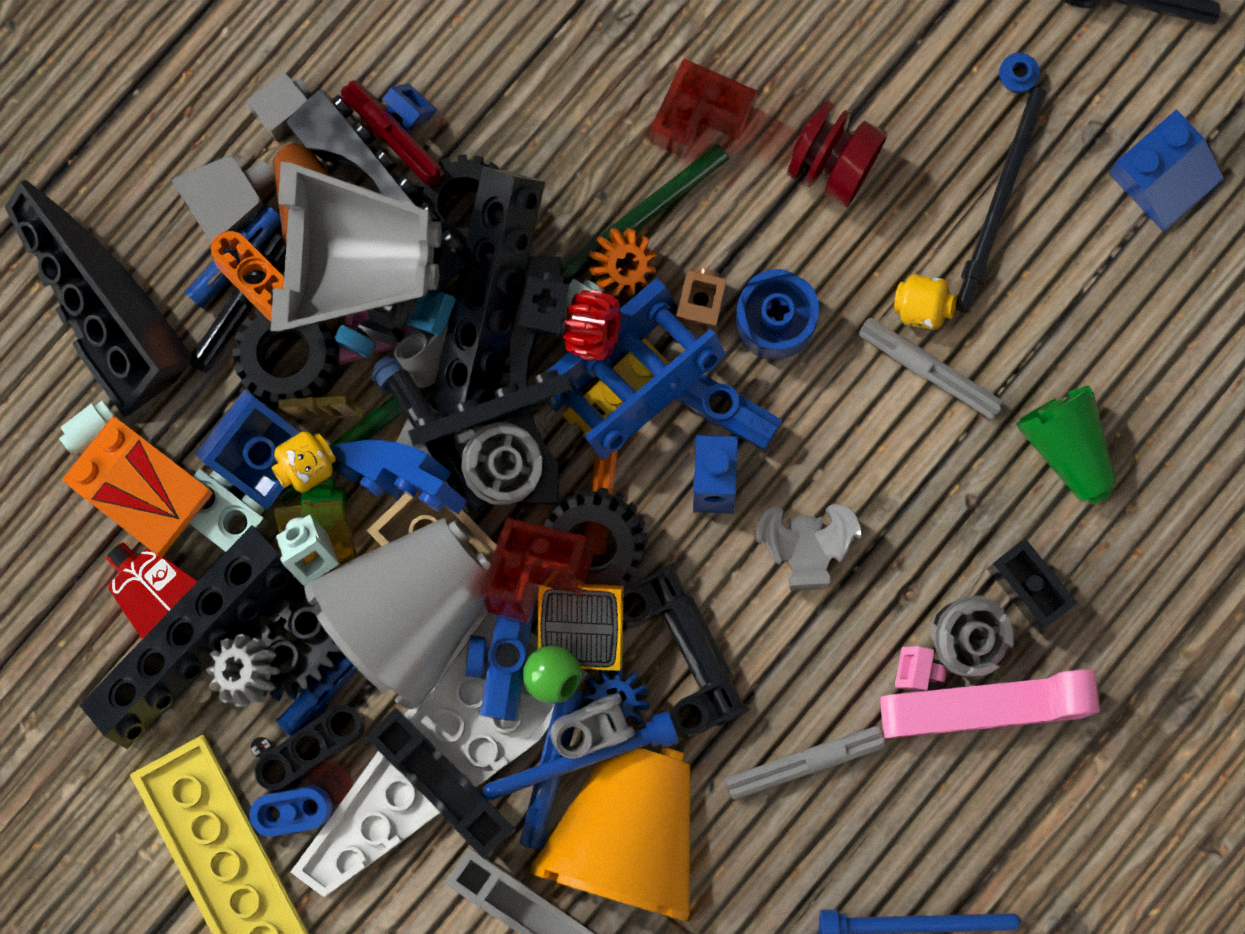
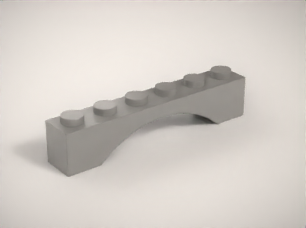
[445,848,595,934]

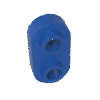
[249,785,333,837]

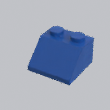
[1109,109,1224,232]
[195,390,300,510]

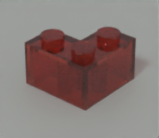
[650,58,757,159]
[480,518,593,623]

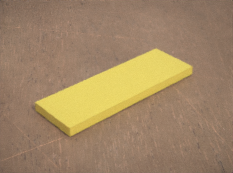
[130,735,309,934]

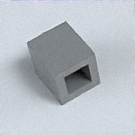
[246,72,312,142]

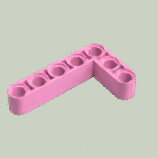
[879,669,1100,739]

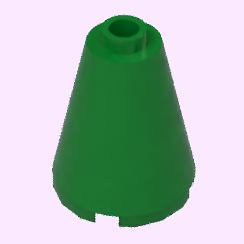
[1016,385,1117,505]

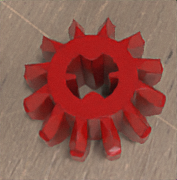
[563,289,622,361]

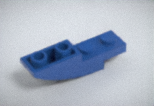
[330,440,467,514]

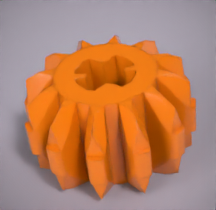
[588,228,657,297]

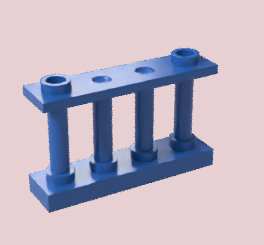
[533,278,727,461]

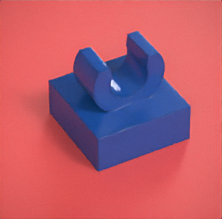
[383,83,437,132]

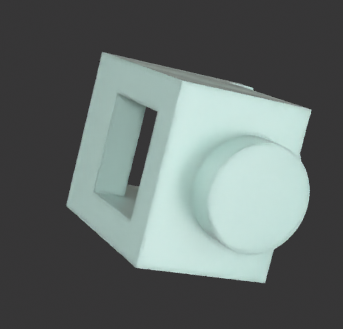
[276,514,339,587]

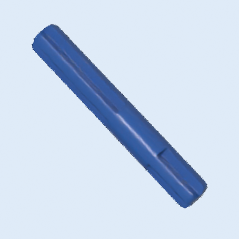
[520,690,583,849]

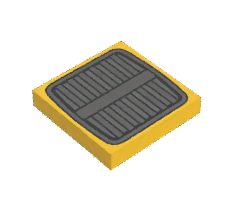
[538,582,623,671]

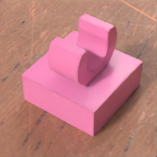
[895,646,947,691]

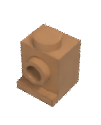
[676,268,727,333]

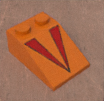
[62,416,213,558]

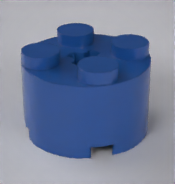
[736,269,819,359]

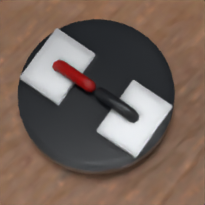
[251,737,271,758]

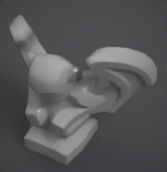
[756,504,862,591]

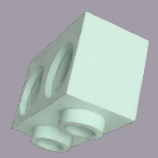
[189,469,269,552]

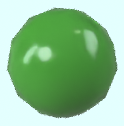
[523,645,582,704]

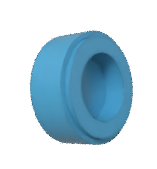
[334,325,377,358]

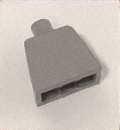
[171,156,275,243]

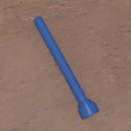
[483,711,679,800]
[819,909,1021,934]

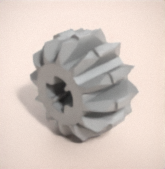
[205,635,280,707]

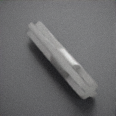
[859,318,1003,419]
[726,726,885,799]

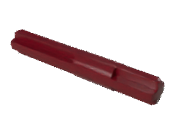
[341,80,444,187]

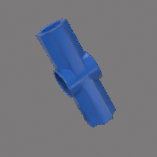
[675,374,782,451]
[480,591,536,722]

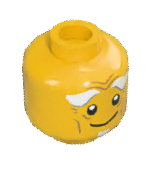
[894,274,957,330]
[271,431,336,493]

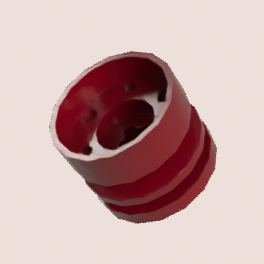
[787,100,888,208]

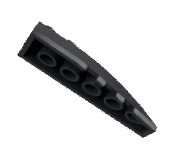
[4,180,194,417]

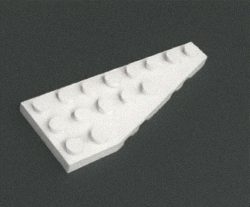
[290,601,588,897]

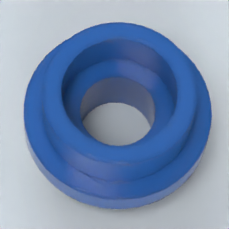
[999,53,1040,93]

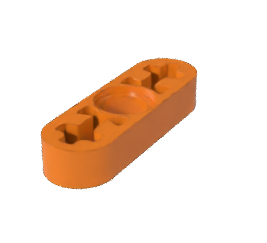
[211,231,284,321]

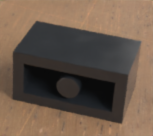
[987,538,1078,634]

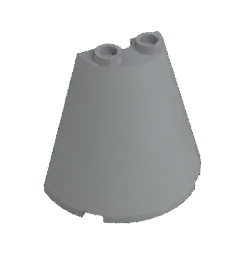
[271,162,442,331]
[305,517,500,709]

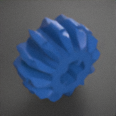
[581,667,650,728]

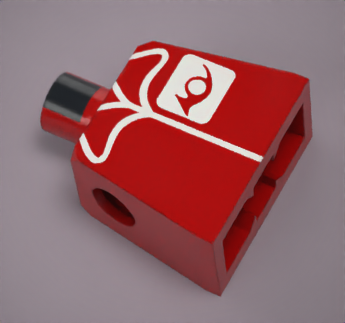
[106,542,198,639]

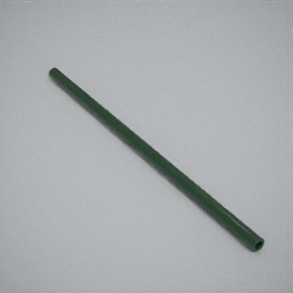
[278,144,729,505]

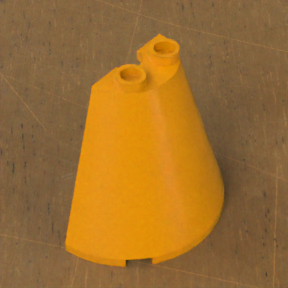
[528,746,690,922]

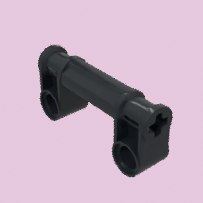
[623,562,751,739]

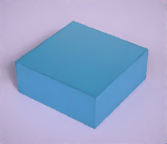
[406,292,456,337]

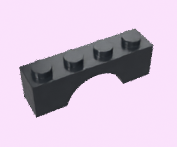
[366,707,517,859]

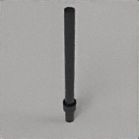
[956,87,1047,313]

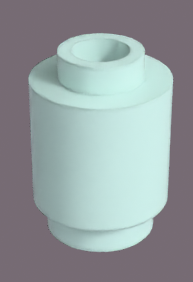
[59,400,118,457]

